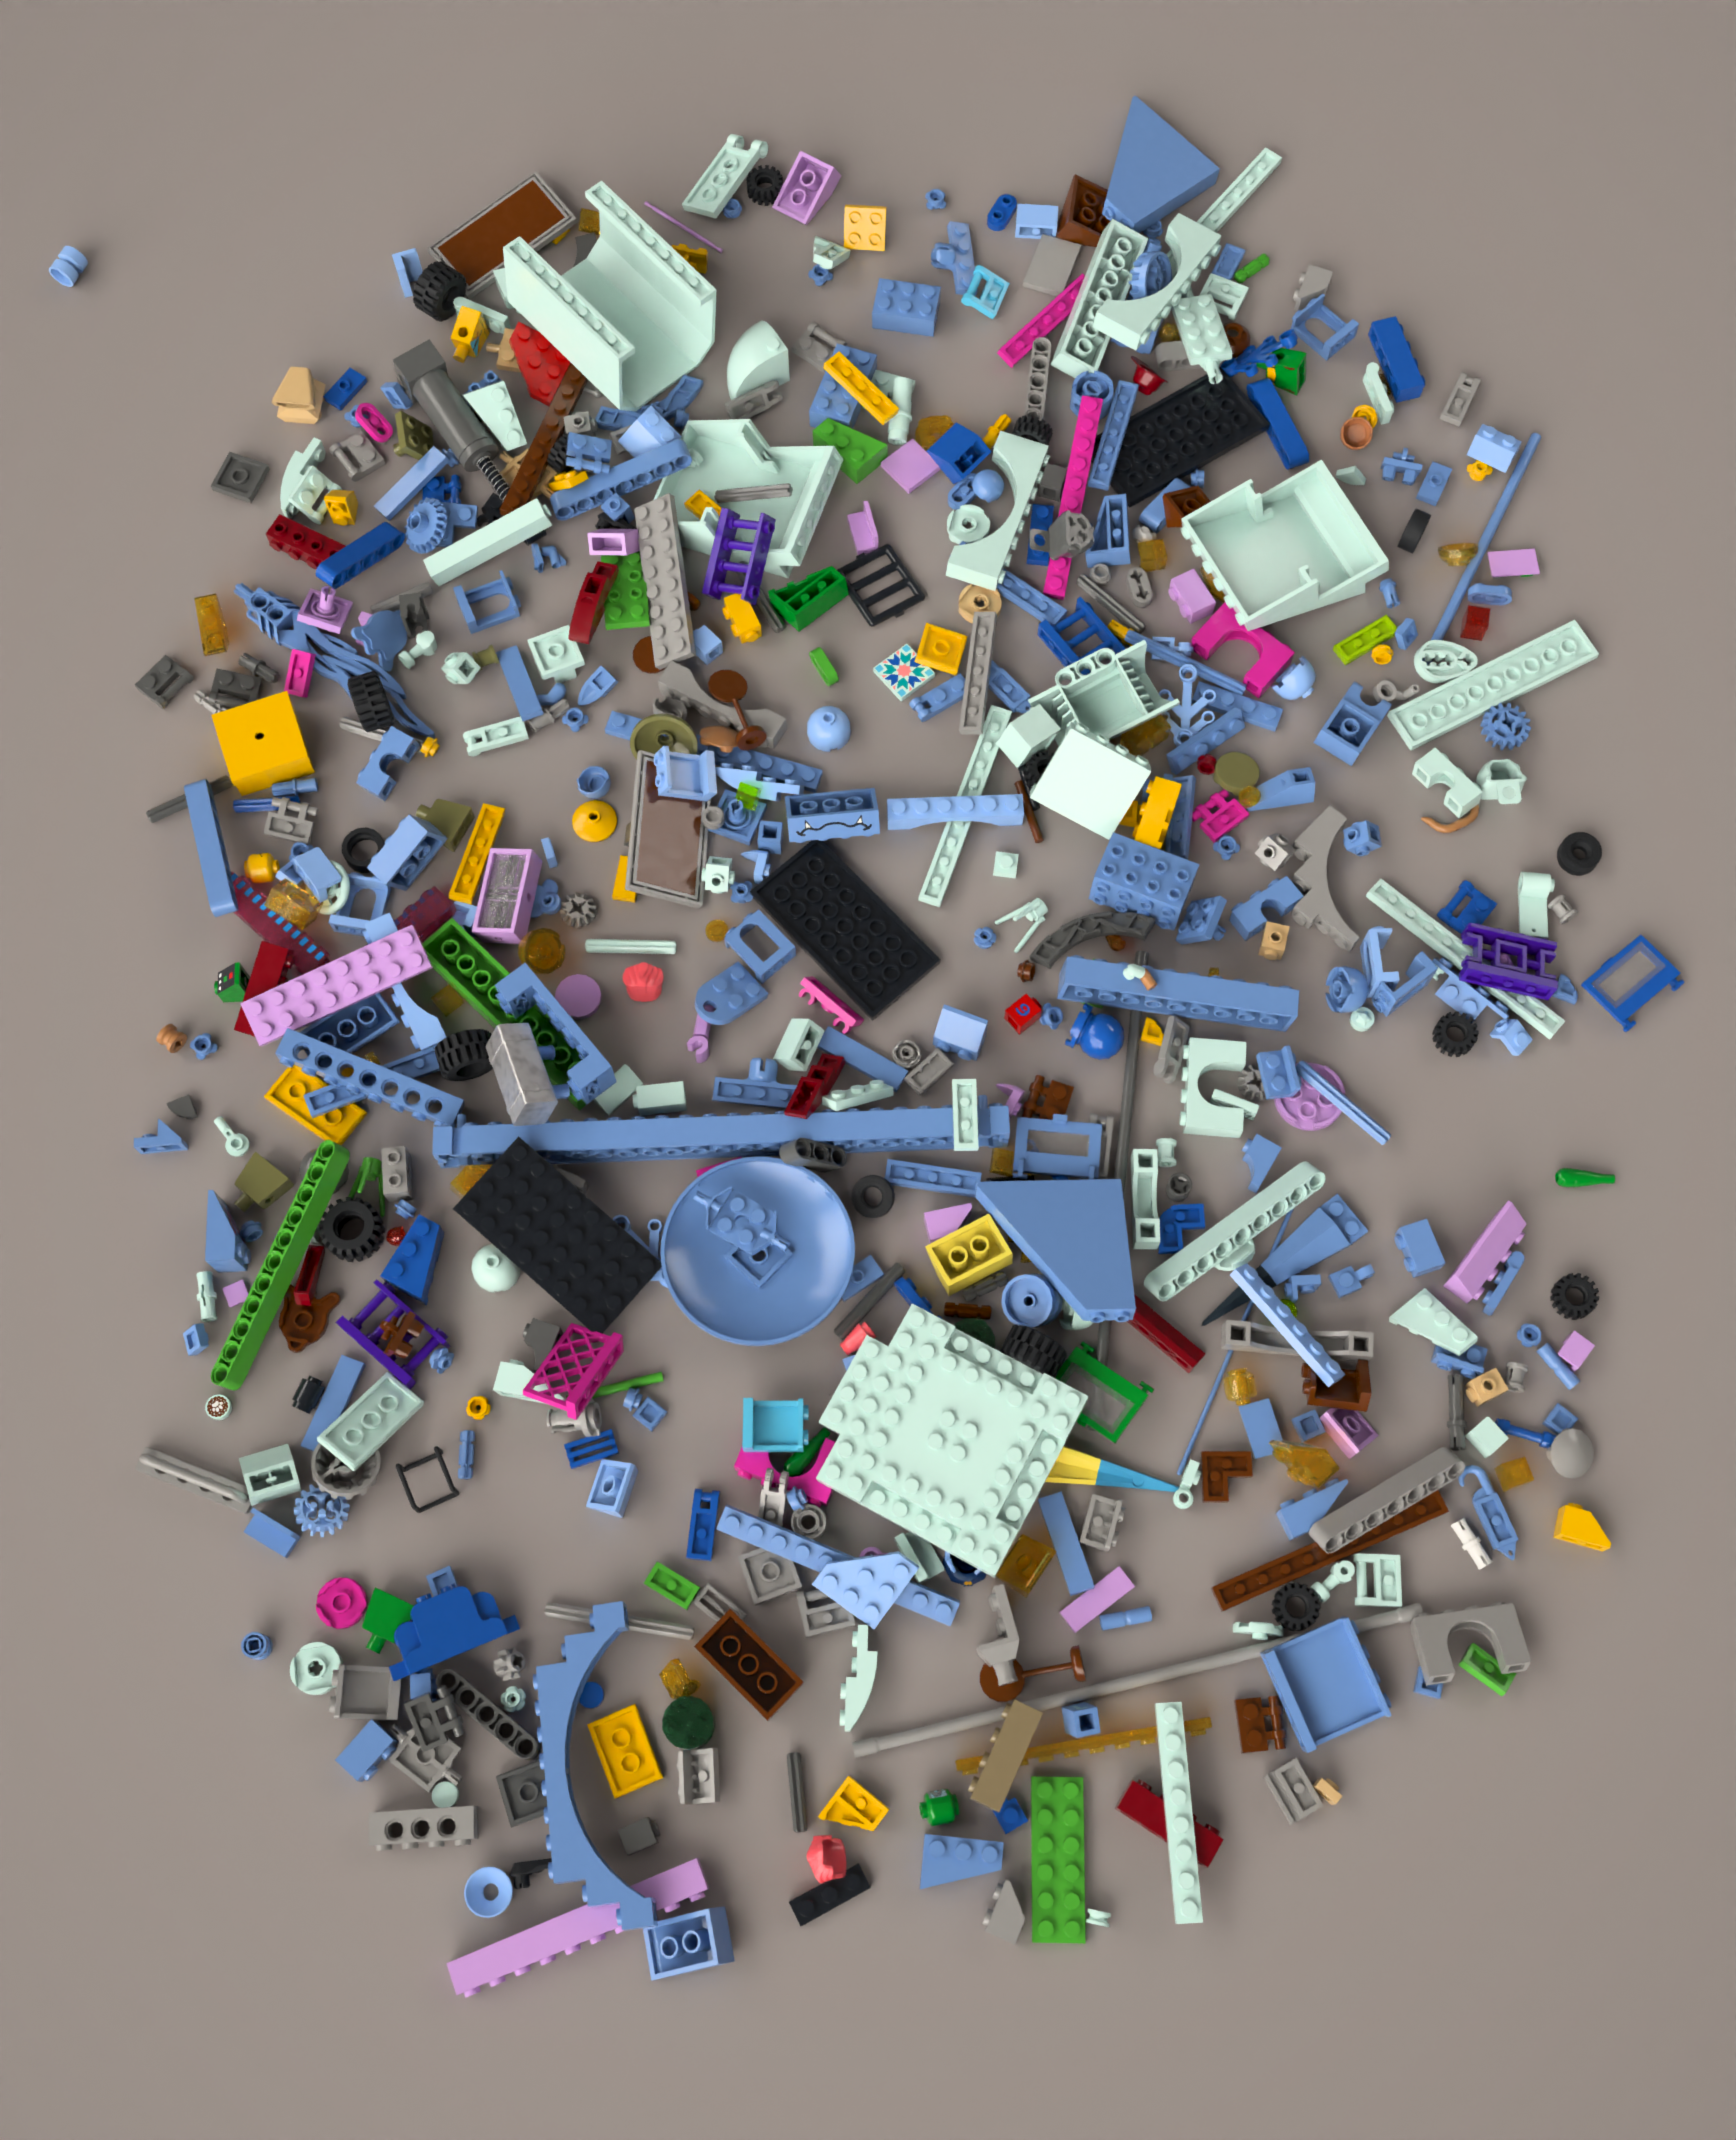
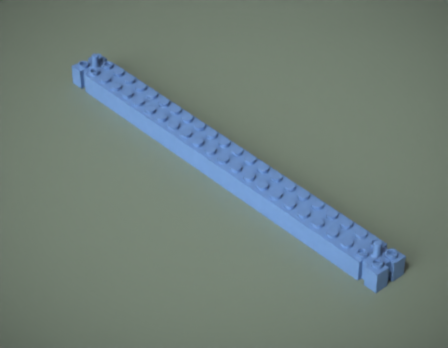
[432,1095,1010,1168]

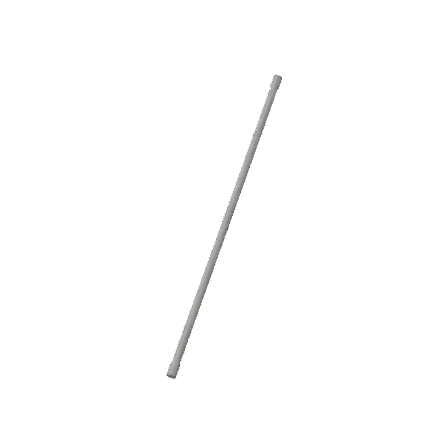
[852,1603,1423,1758]

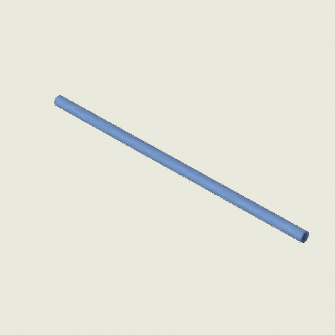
[1422,433,1541,665]

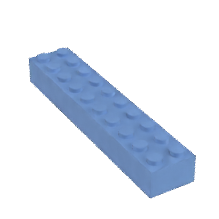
[1057,955,1299,1032]

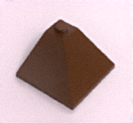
[1056,174,1110,247]

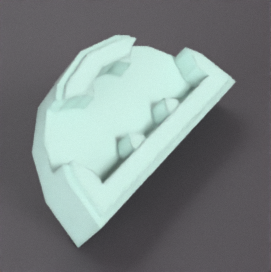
[1214,1239,1255,1271]
[1233,1622,1284,1640]

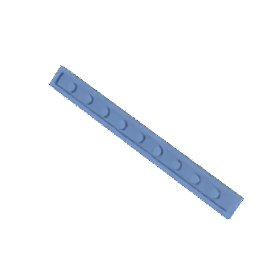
[605,711,823,793]
[716,1504,960,1626]

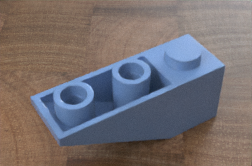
[1242,767,1315,812]
[1276,1478,1348,1541]

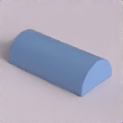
[299,993,400,1068]

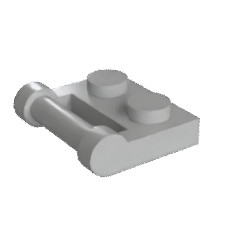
[791,321,847,373]
[329,430,385,482]
[796,1589,856,1638]

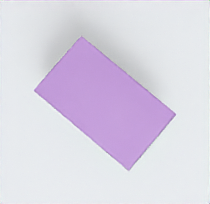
[1487,548,1540,579]

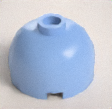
[1271,656,1316,700]
[807,706,851,752]

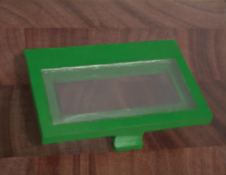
[1055,1341,1154,1444]

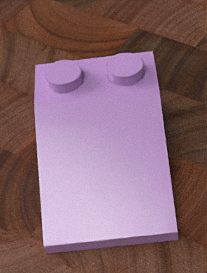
[772,151,842,225]

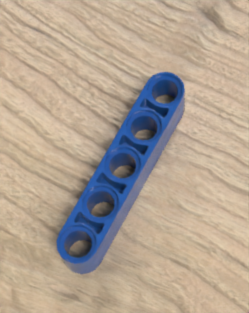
[1247,378,1309,470]
[316,522,405,589]

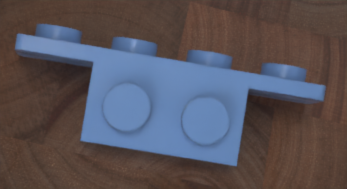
[1432,957,1510,1023]

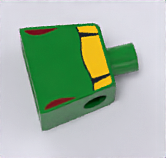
[1256,348,1306,395]

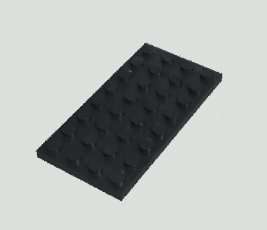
[1091,367,1270,508]
[750,840,941,1021]
[453,1136,662,1334]

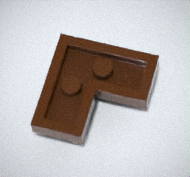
[1200,1451,1253,1503]

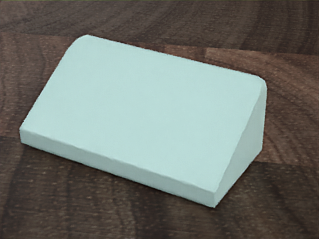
[594,1064,643,1115]

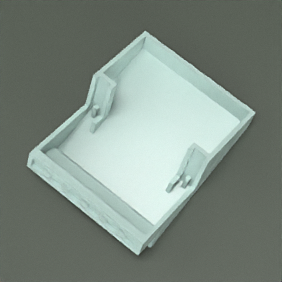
[654,419,843,579]
[1180,460,1389,631]

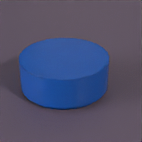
[579,1682,604,1709]

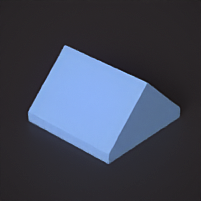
[586,1459,638,1518]

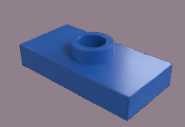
[323,368,367,411]

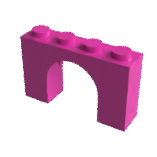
[1191,602,1295,699]
[734,1438,835,1508]

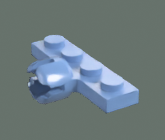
[931,221,978,296]
[712,1058,797,1109]

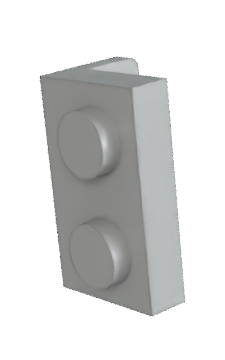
[1079,1494,1125,1552]
[677,1748,720,1805]

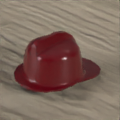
[1131,356,1168,396]

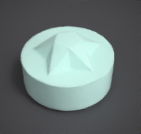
[1350,1007,1375,1032]

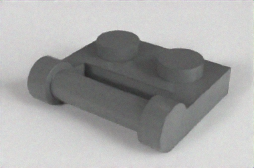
[135,655,195,709]
[208,668,261,707]

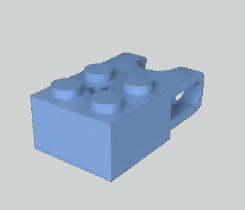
[1314,681,1392,766]

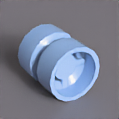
[49,246,88,287]

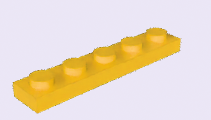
[449,803,505,904]

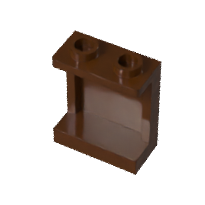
[1301,1359,1372,1412]

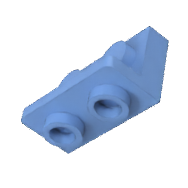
[1256,1045,1301,1100]
[1431,1344,1488,1379]

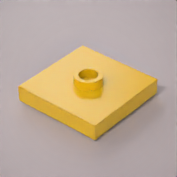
[914,623,968,675]

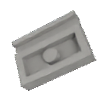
[1263,1758,1324,1825]

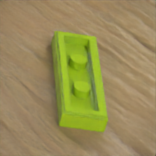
[1332,614,1397,666]

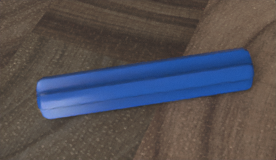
[233,796,301,813]

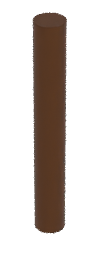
[1014,780,1044,843]

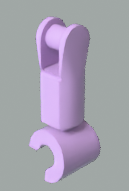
[687,1005,715,1063]

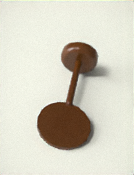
[633,591,701,674]
[708,670,767,750]
[980,1645,1086,1702]

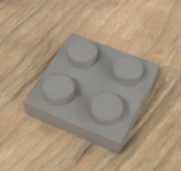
[738,1548,802,1605]

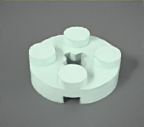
[947,505,990,544]
[290,1642,343,1695]

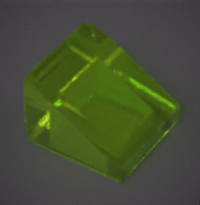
[735,782,762,811]

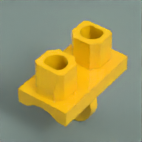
[671,244,708,274]

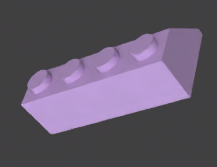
[1443,1200,1526,1303]

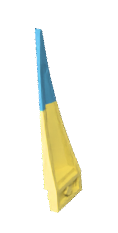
[1045,1446,1179,1492]

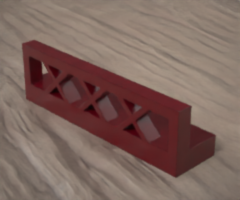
[1127,1294,1205,1373]

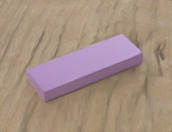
[1059,1566,1135,1633]

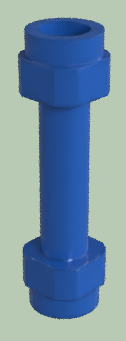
[1495,1418,1556,1449]

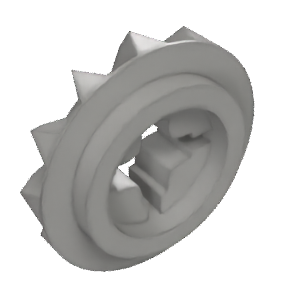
[560,892,597,927]
[1237,1065,1266,1101]

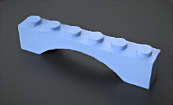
[887,794,1024,830]
[363,912,447,1051]

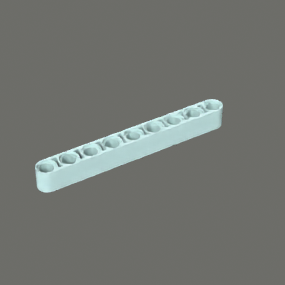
[1144,1161,1326,1301]

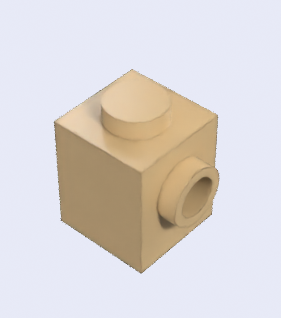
[1258,921,1290,960]
[1465,1368,1509,1407]

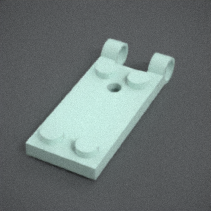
[682,134,768,218]

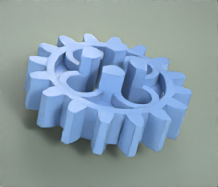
[294,1484,350,1537]

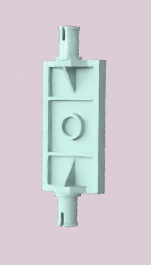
[1171,286,1232,384]

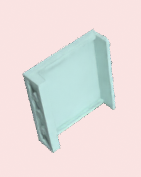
[1030,722,1151,840]

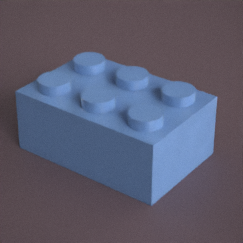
[872,278,941,337]
[367,814,448,891]

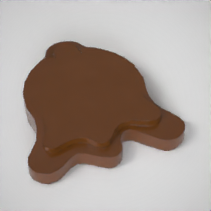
[279,1284,341,1353]

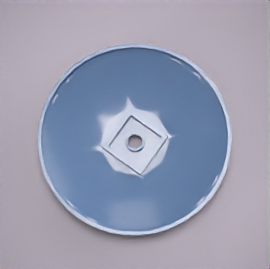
[661,1156,855,1346]

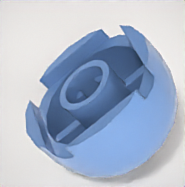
[1325,966,1369,1013]

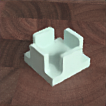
[527,625,585,683]

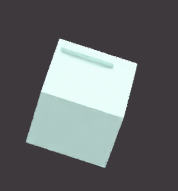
[996,704,1061,769]

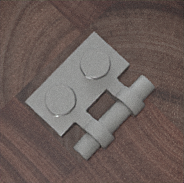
[264,797,318,845]

